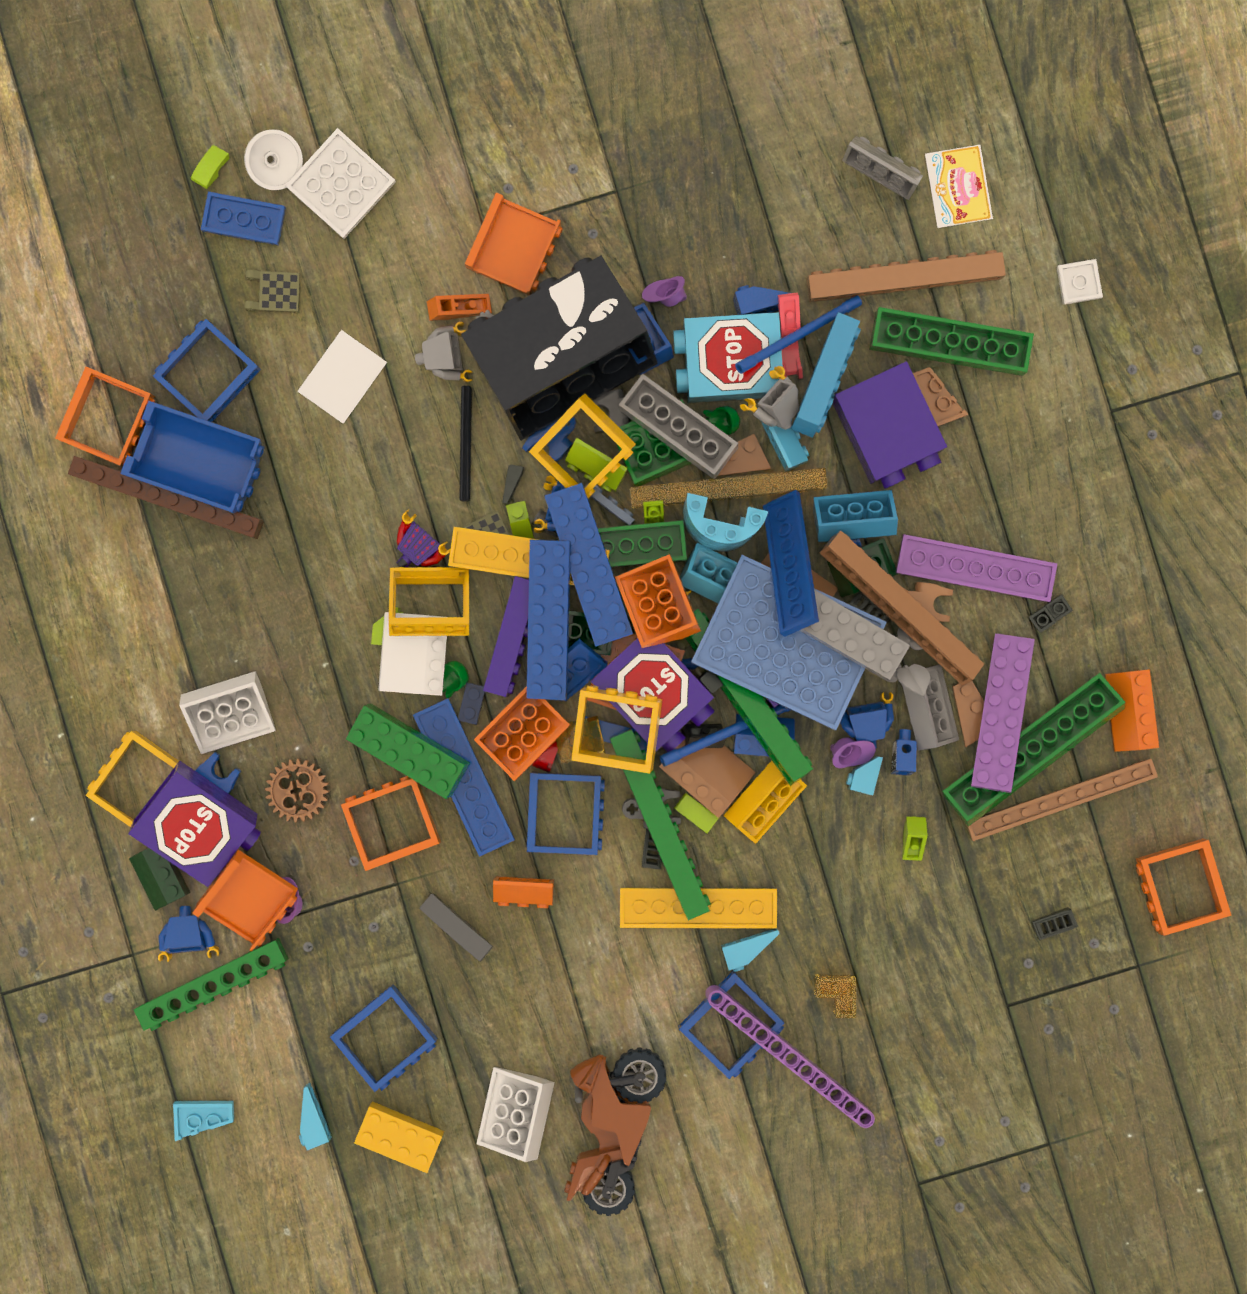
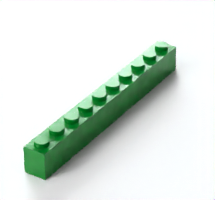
[685,609,813,786]
[609,728,711,921]

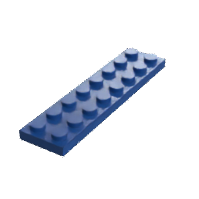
[545,483,634,647]
[763,490,819,637]
[527,539,571,700]
[413,698,515,857]

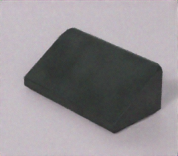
[684,724,726,748]

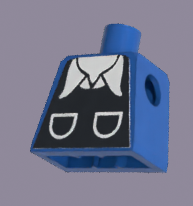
[891,729,917,776]

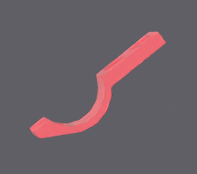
[778,293,803,379]

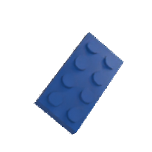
[201,192,286,246]

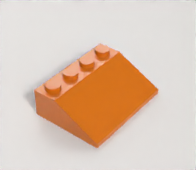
[615,554,701,648]
[474,686,571,781]

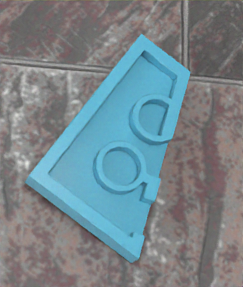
[173,1101,234,1141]

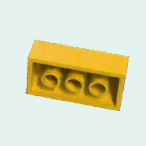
[723,761,807,844]

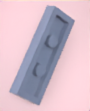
[587,484,635,526]

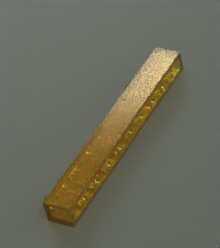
[630,468,827,509]

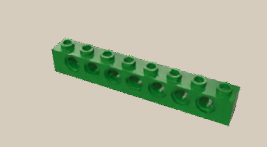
[134,938,289,1031]

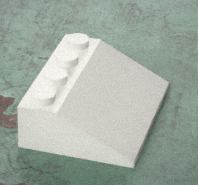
[378,612,447,696]
[179,671,276,754]
[477,1067,555,1162]

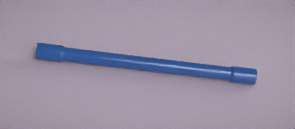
[735,295,862,374]
[659,704,791,767]

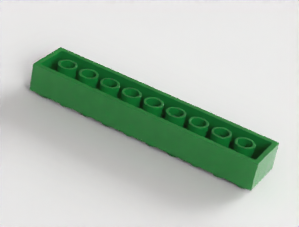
[943,673,1126,827]

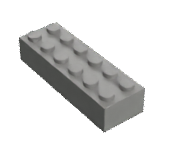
[619,374,738,480]
[800,590,910,682]

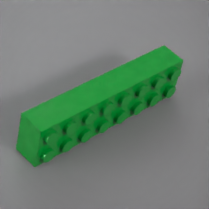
[869,307,1034,376]

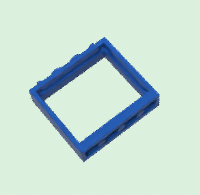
[153,319,261,422]
[527,772,605,855]
[678,971,784,1079]
[330,984,438,1092]

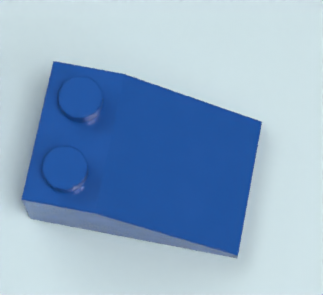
[733,285,790,315]
[628,303,674,375]

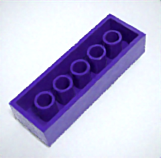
[483,576,529,697]

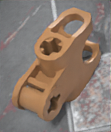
[907,582,953,622]

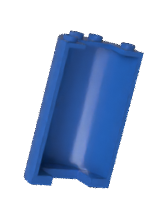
[120,401,264,513]

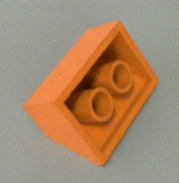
[493,876,554,908]

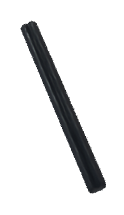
[459,385,472,502]

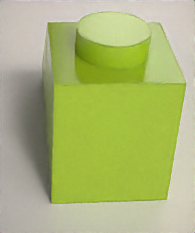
[902,816,928,861]

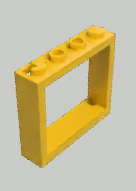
[529,394,636,498]
[389,567,469,636]
[572,685,663,774]
[86,731,179,827]

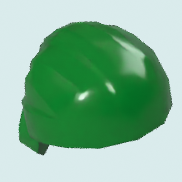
[703,406,740,435]
[442,661,469,699]

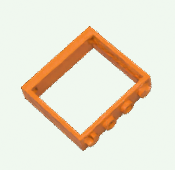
[55,366,155,467]
[341,776,441,871]
[1136,838,1232,936]

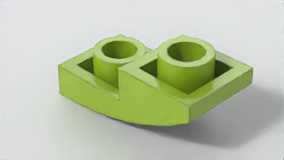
[191,145,230,189]
[643,500,664,524]
[674,793,719,834]

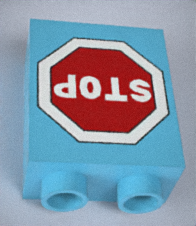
[673,312,783,403]

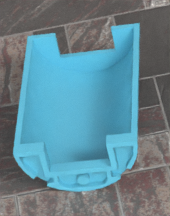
[683,493,768,552]

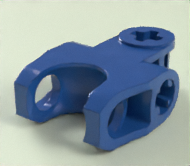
[522,417,576,470]
[196,752,242,794]

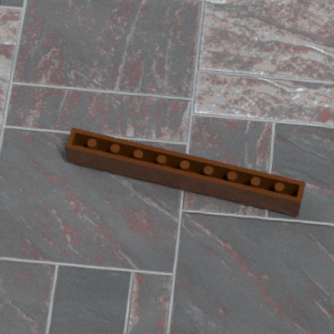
[68,456,264,539]

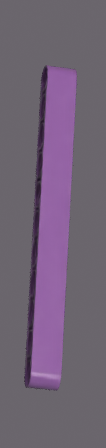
[705,985,875,1128]

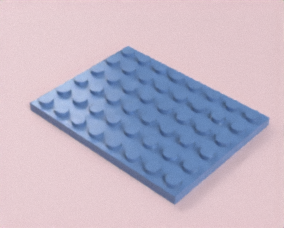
[691,555,887,731]

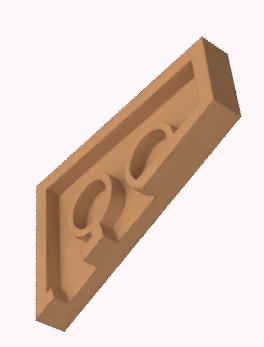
[913,367,969,427]
[709,434,771,477]
[952,681,984,747]

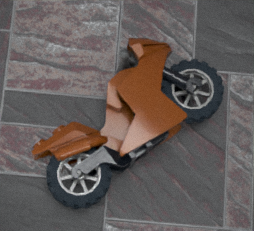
[564,1047,666,1216]

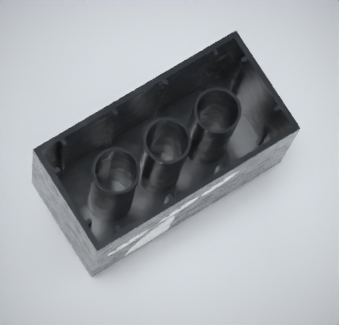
[461,255,658,441]

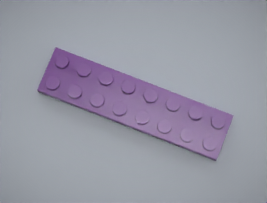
[896,534,1057,602]
[971,633,1035,793]

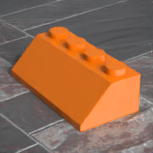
[1105,669,1159,752]

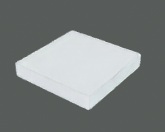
[1056,259,1103,305]

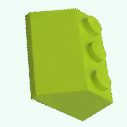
[565,438,628,493]

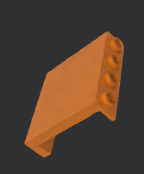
[465,193,563,296]
[192,850,298,951]

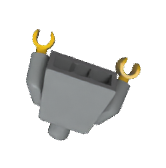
[415,322,473,382]
[740,366,799,429]

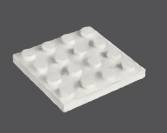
[285,128,396,239]

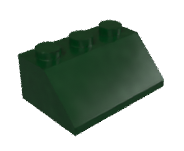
[129,848,191,911]

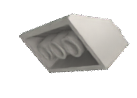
[901,664,959,751]

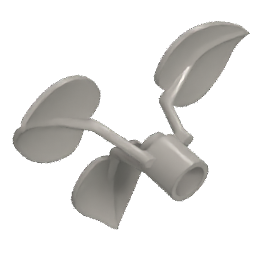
[888,628,930,697]

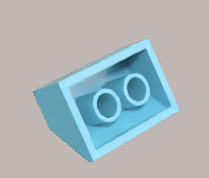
[761,419,809,472]
[680,543,738,604]

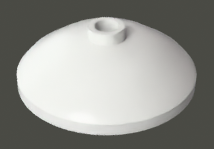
[244,130,303,190]

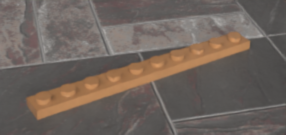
[966,758,1158,841]

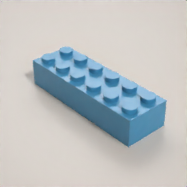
[791,312,861,438]

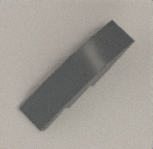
[419,894,493,962]

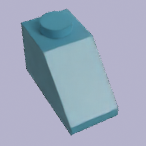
[846,756,883,796]

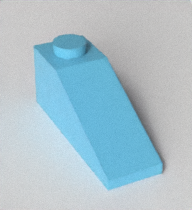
[721,928,779,972]
[299,1082,332,1150]

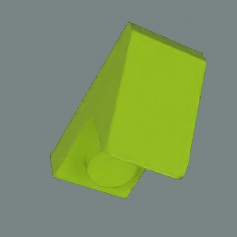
[506,501,534,539]

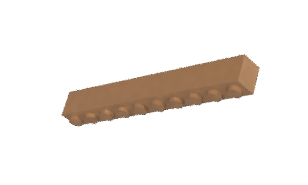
[807,250,1006,302]
[819,531,984,686]

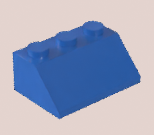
[733,714,795,756]

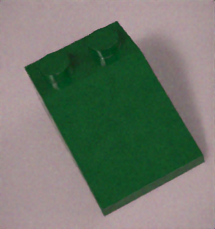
[827,538,898,597]
[568,611,612,655]

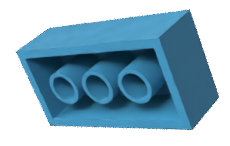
[813,490,898,542]

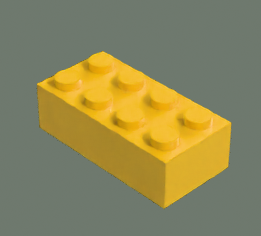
[354,1101,444,1173]

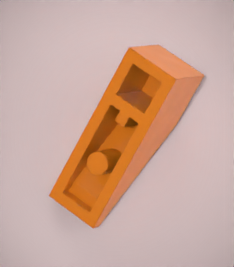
[427,294,492,321]

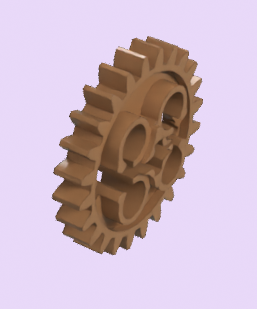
[265,758,330,822]

